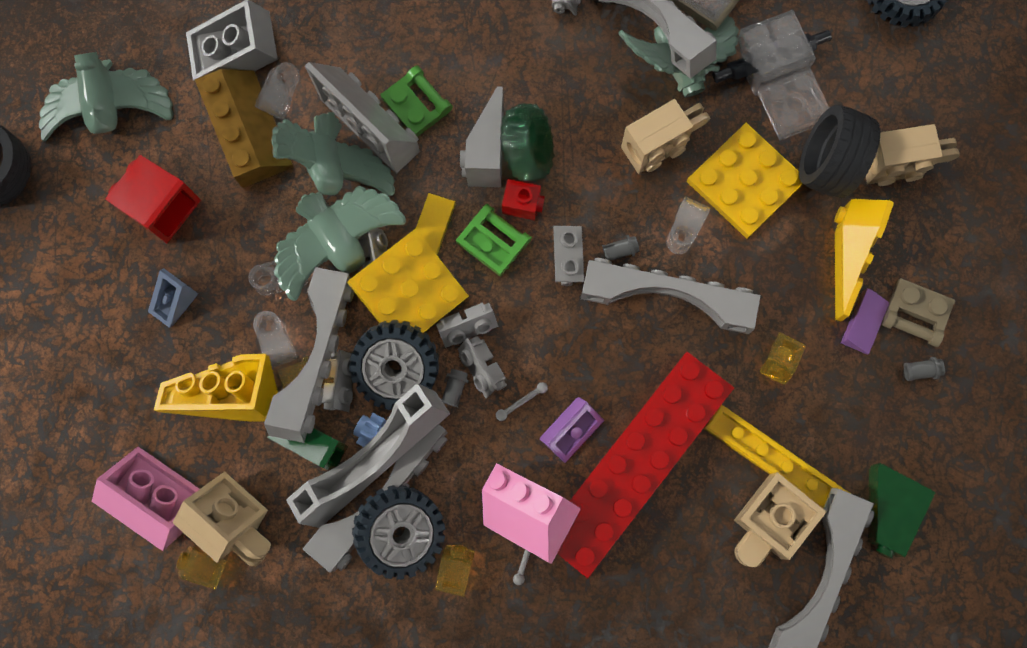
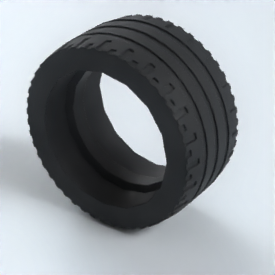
[799,105,881,198]
[0,125,31,206]

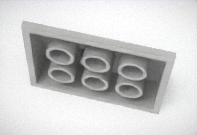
[305,62,420,174]

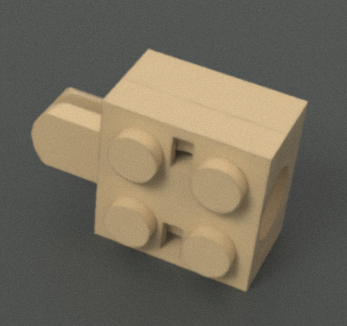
[621,99,710,174]
[866,124,960,186]
[173,471,271,566]
[734,472,826,567]

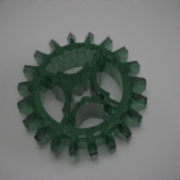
[500,103,555,181]

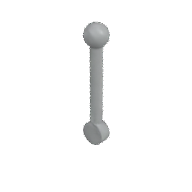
[496,382,548,421]
[513,549,530,585]

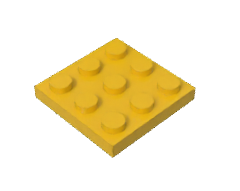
[686,123,803,239]
[347,228,469,333]

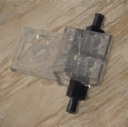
[712,10,832,141]

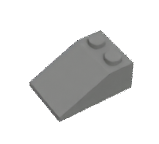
[186,0,278,81]
[460,86,504,187]

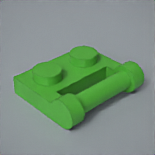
[380,65,453,137]
[456,204,532,277]

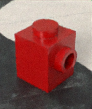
[502,179,545,221]

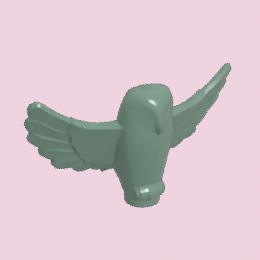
[619,15,739,98]
[39,52,174,142]
[271,112,395,196]
[274,186,406,301]

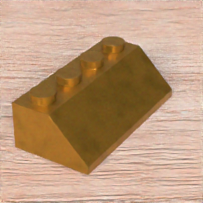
[195,69,294,188]

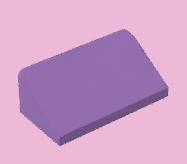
[841,288,889,355]
[540,397,605,463]

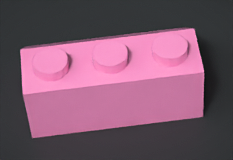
[92,447,199,551]
[482,463,581,564]

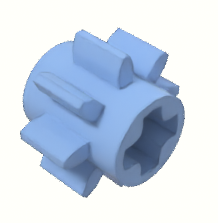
[353,413,387,447]

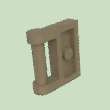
[881,278,955,347]

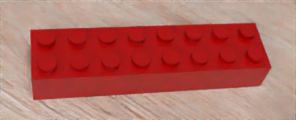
[557,351,734,579]

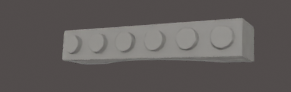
[599,0,717,79]
[581,258,761,334]
[264,267,354,443]
[286,383,450,528]
[303,424,448,572]
[768,488,874,648]

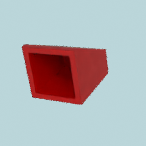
[105,155,201,244]

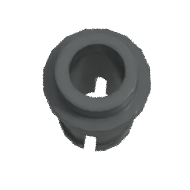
[602,235,640,261]
[904,357,945,381]
[441,369,469,407]

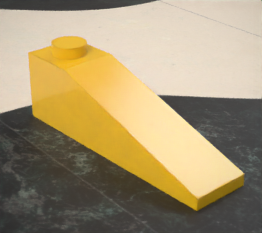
[834,199,894,322]
[154,354,278,422]

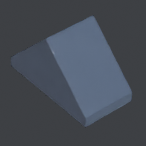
[148,268,198,328]

